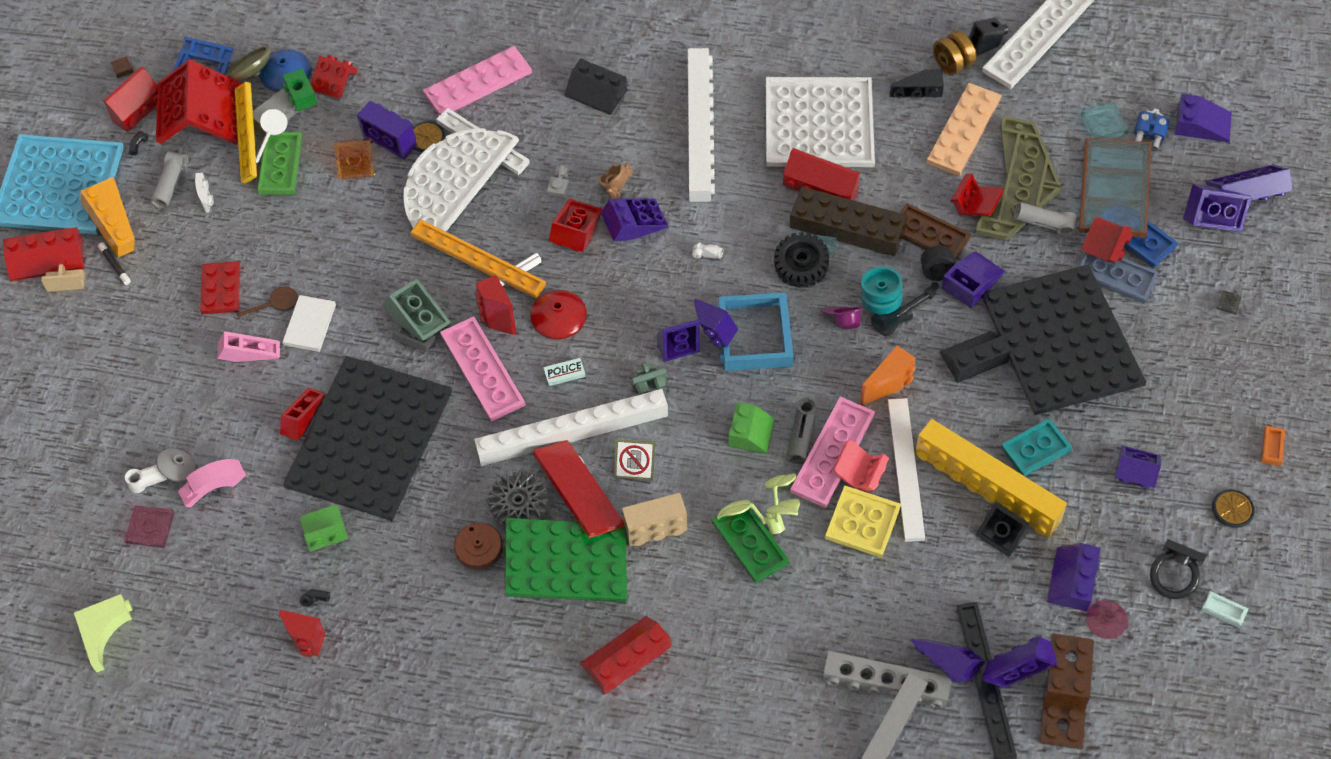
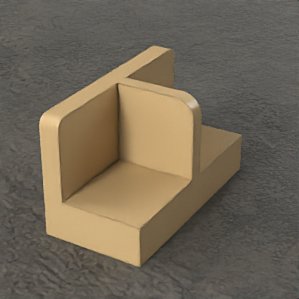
[41,264,85,292]

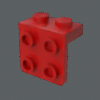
[310,55,358,98]
[951,173,1004,216]
[1081,217,1133,265]

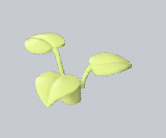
[717,473,800,534]

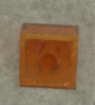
[334,138,375,179]

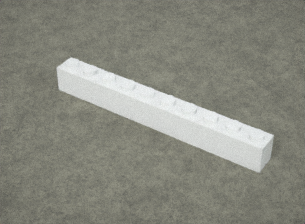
[688,48,715,202]
[474,389,668,466]

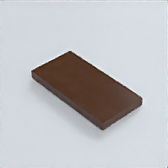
[900,203,972,261]

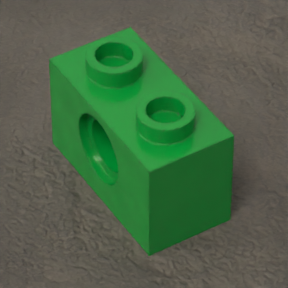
[282,68,317,112]

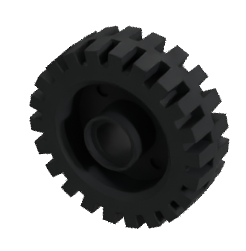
[774,232,829,288]

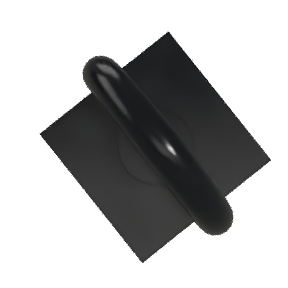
[1150,539,1207,599]

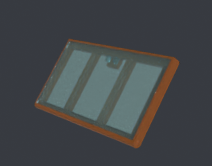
[1079,138,1151,238]

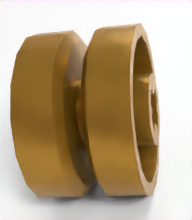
[933,30,976,76]

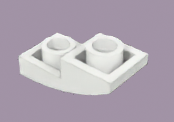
[195,173,214,213]

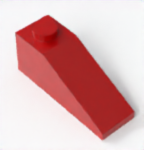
[280,387,326,440]

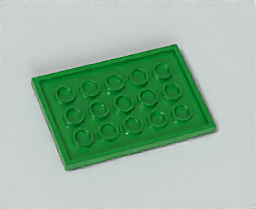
[505,518,627,602]

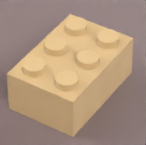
[622,493,687,546]

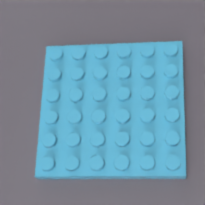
[0,134,124,235]

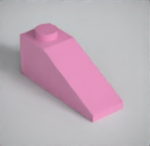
[217,331,280,362]

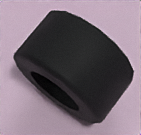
[921,245,955,281]

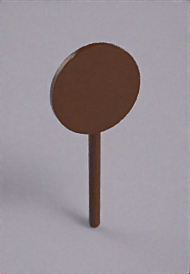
[237,287,298,317]

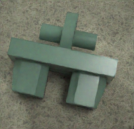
[631,361,667,395]

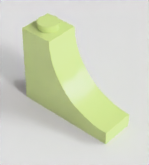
[74,594,133,673]

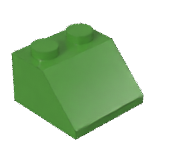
[729,402,775,454]

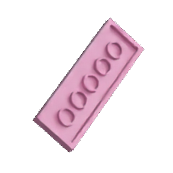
[423,46,532,116]
[440,316,526,422]
[790,397,875,508]

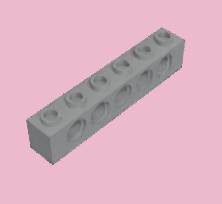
[823,651,952,708]

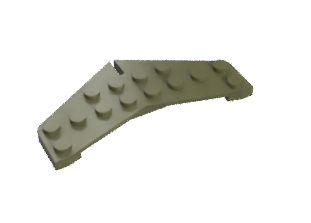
[975,116,1061,240]

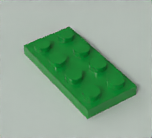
[712,508,789,584]

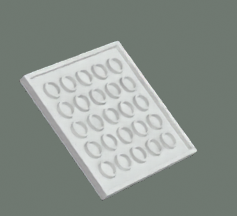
[766,77,875,167]

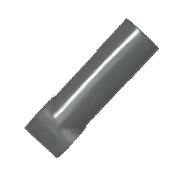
[786,397,816,464]

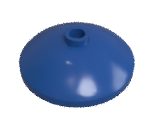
[259,49,311,92]

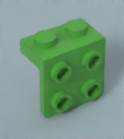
[300,505,348,552]

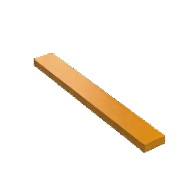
[410,219,546,298]

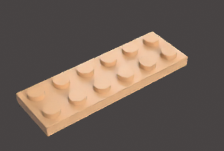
[926,83,1001,177]

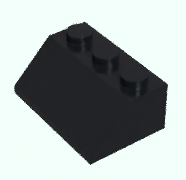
[564,58,627,115]
[940,331,1011,383]

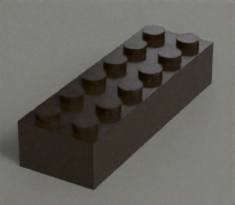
[790,187,907,256]

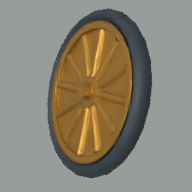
[413,121,445,153]
[1212,489,1255,528]

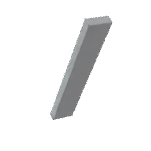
[862,673,928,759]

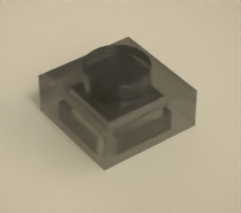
[1217,290,1242,315]

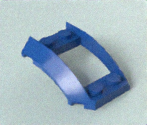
[172,37,234,75]

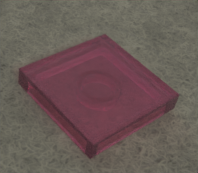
[124,505,175,548]

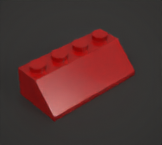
[783,148,860,201]
[3,227,84,281]
[580,616,671,695]

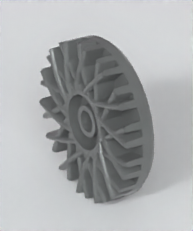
[488,471,548,527]

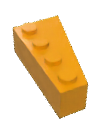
[80,177,135,258]

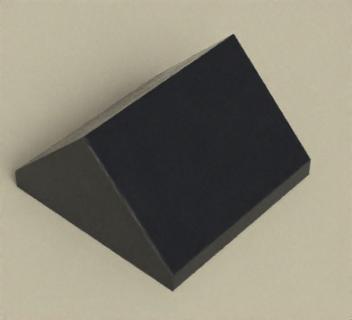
[976,502,1030,557]

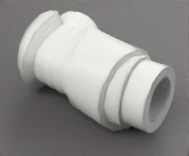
[692,242,724,259]

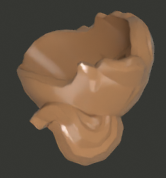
[599,162,633,199]

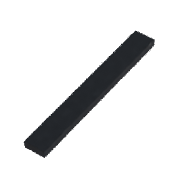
[956,602,1017,759]

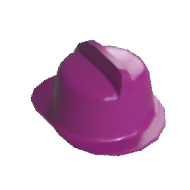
[820,306,864,329]

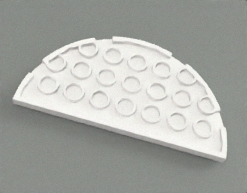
[403,128,519,232]

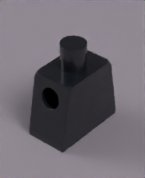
[969,18,1009,57]

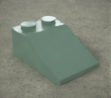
[382,279,451,342]

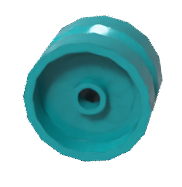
[861,266,903,315]

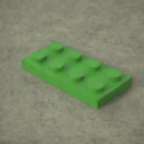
[258,132,303,195]

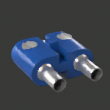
[1134,109,1170,150]

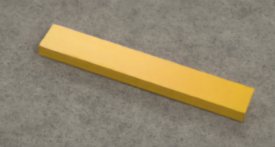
[235,82,257,184]

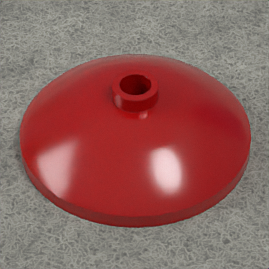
[530,290,587,339]

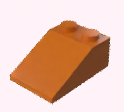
[860,346,916,406]

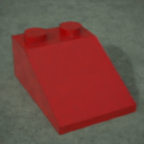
[549,198,603,252]

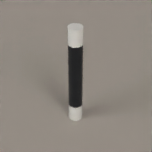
[98,242,131,285]

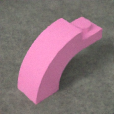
[178,459,246,508]

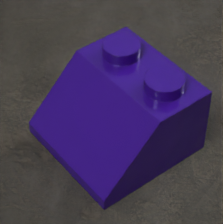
[694,298,738,348]
[1115,445,1161,489]

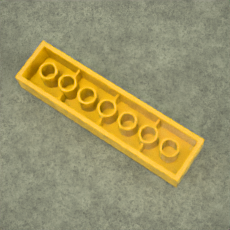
[915,419,1067,538]

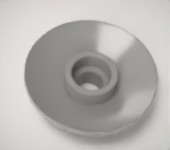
[156,449,196,482]

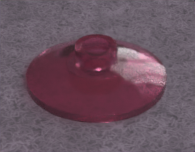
[1086,600,1128,639]

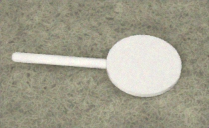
[256,109,287,163]

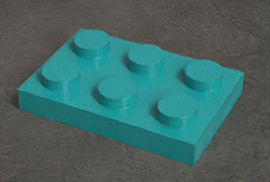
[1000,418,1072,476]

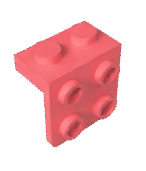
[833,440,889,492]

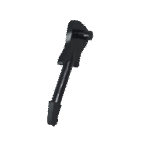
[871,282,939,336]

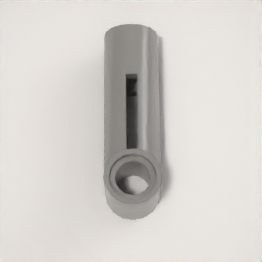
[151,151,188,209]
[1014,202,1077,237]

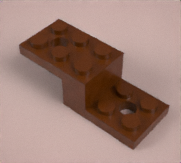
[1039,633,1094,750]

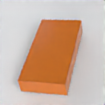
[1261,426,1285,466]

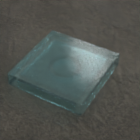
[1081,102,1129,139]

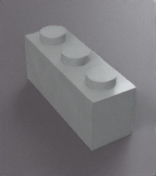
[253,89,302,136]

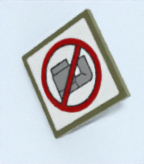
[614,439,655,480]

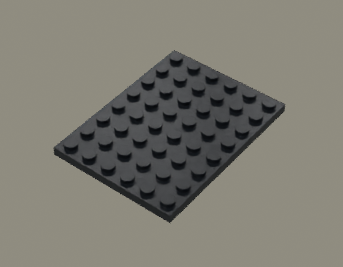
[982,264,1146,415]
[283,356,452,521]

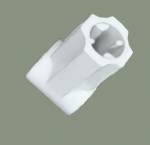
[125,465,167,493]

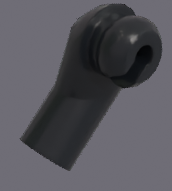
[129,131,148,156]
[300,589,330,607]

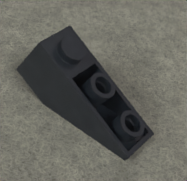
[889,69,944,98]

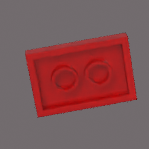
[200,261,241,314]

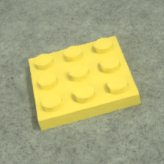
[825,485,901,558]

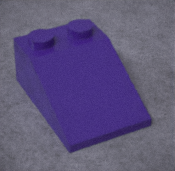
[1175,94,1232,142]
[1183,184,1252,232]
[657,319,700,362]

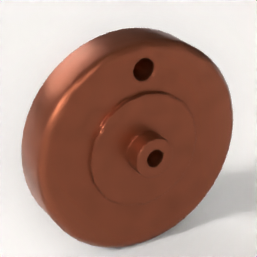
[454,523,503,570]

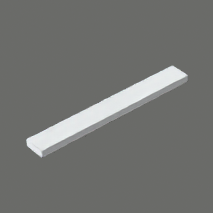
[888,398,925,542]

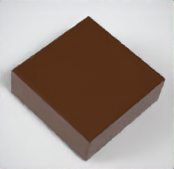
[110,56,133,78]

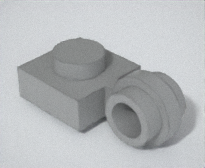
[547,165,569,198]

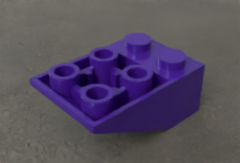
[601,198,668,241]
[942,251,1005,309]
[911,639,986,682]

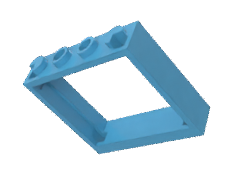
[715,292,793,371]

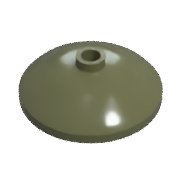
[225,45,271,80]

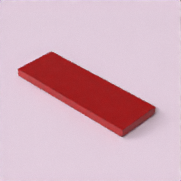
[533,440,625,538]

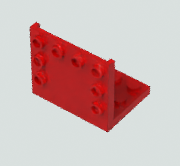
[155,59,242,145]

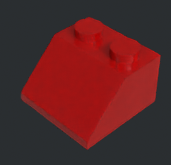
[279,609,326,657]

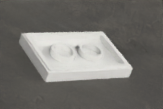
[283,295,336,352]

